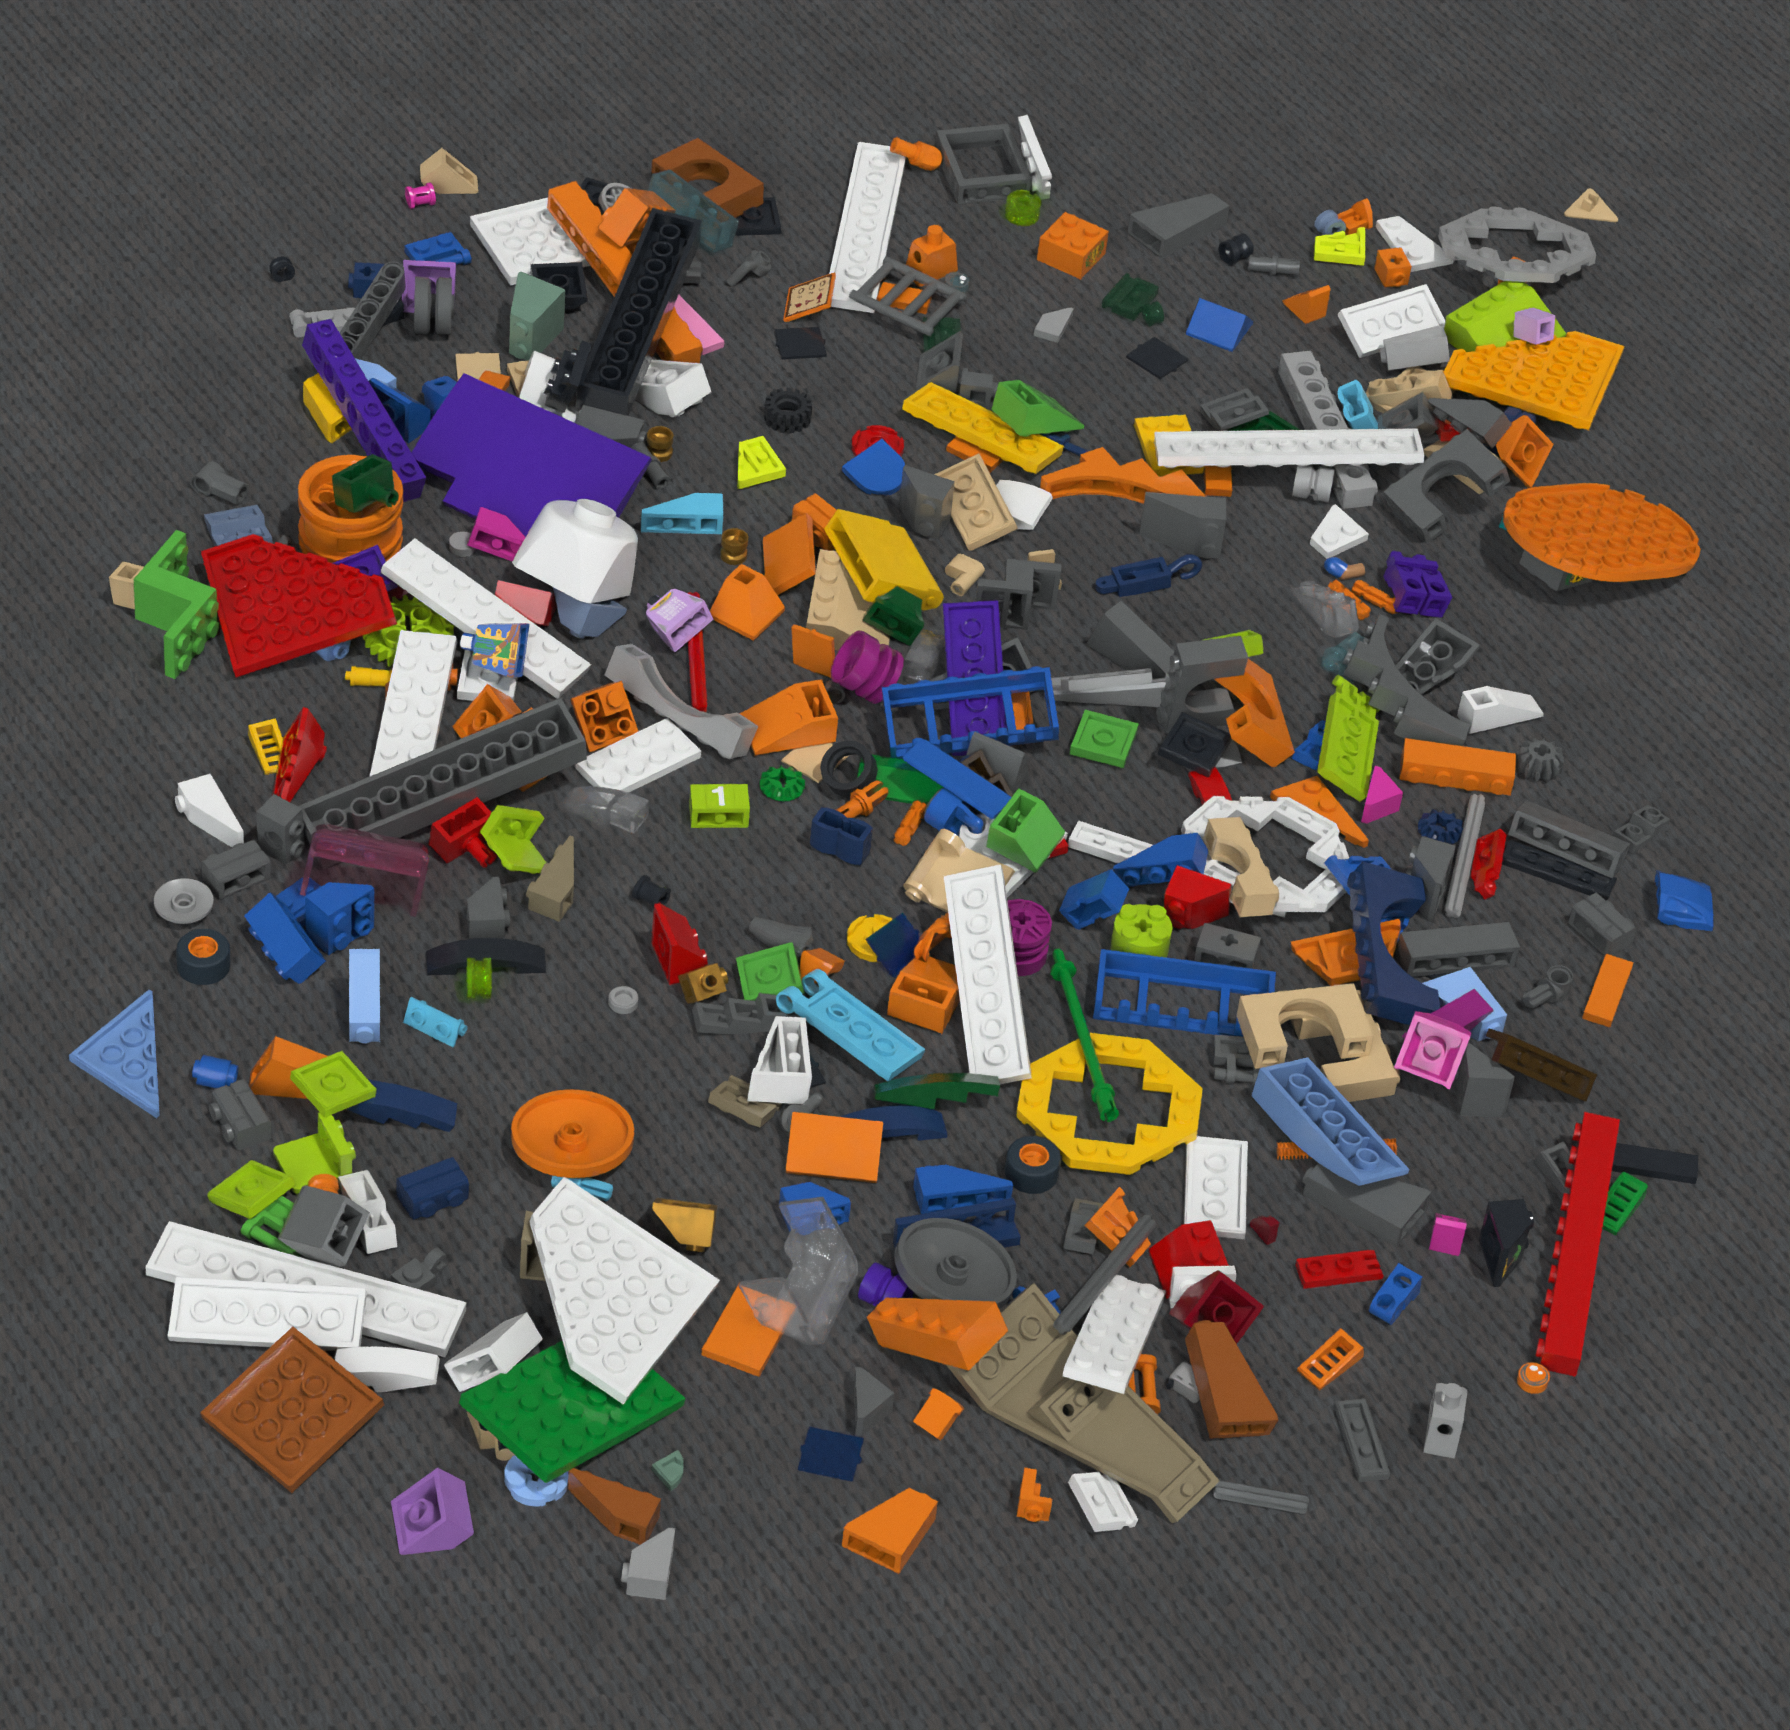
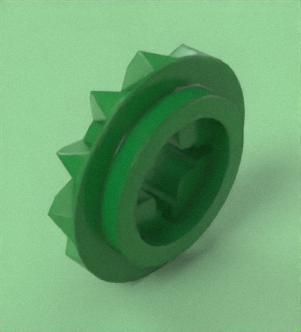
[759,764,805,801]

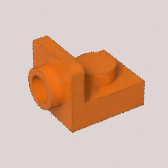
[1016,1468,1052,1522]

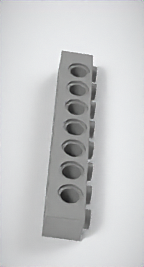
[1278,351,1378,509]

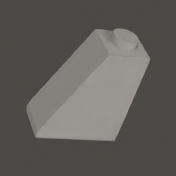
[1379,325,1450,370]

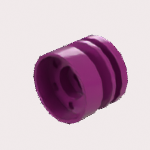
[831,630,904,704]
[1007,899,1052,977]

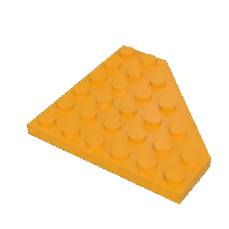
[1444,331,1625,430]

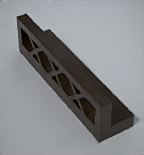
[1486,1028,1597,1102]

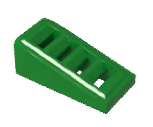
[1602,1172,1648,1236]

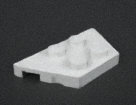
[1018,115,1052,200]

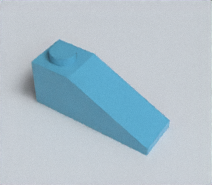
[641,493,723,534]

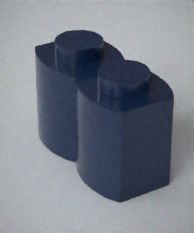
[810,807,873,865]

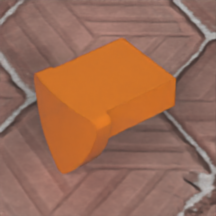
[1337,198,1373,235]
[800,948,845,984]
[913,1388,964,1440]

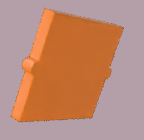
[791,624,835,678]

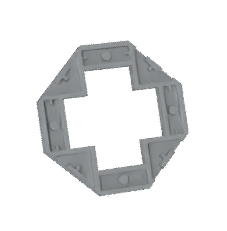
[1438,206,1596,283]

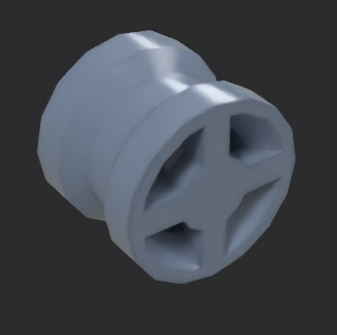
[1314,210,1346,235]

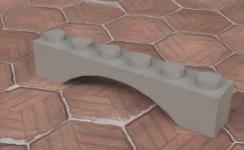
[604,644,758,759]

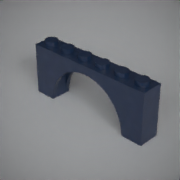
[1347,861,1440,1025]

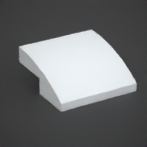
[996,480,1053,530]

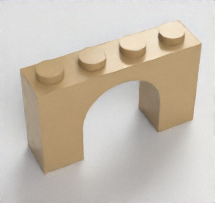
[1237,983,1374,1069]
[1291,990,1400,1102]

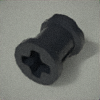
[632,875,671,909]

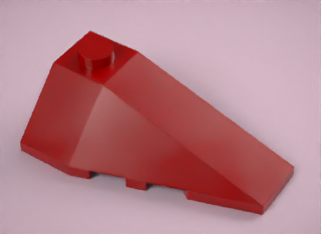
[272,707,327,802]

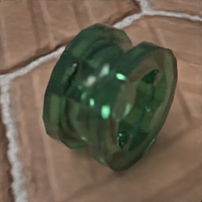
[1142,301,1164,326]

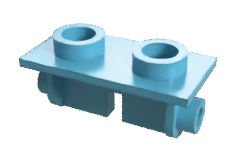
[403,997,467,1047]

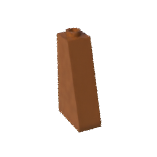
[1185,1320,1278,1438]

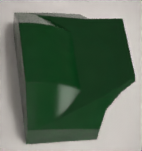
[863,586,925,646]

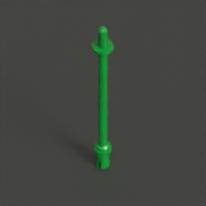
[1050,948,1119,1122]

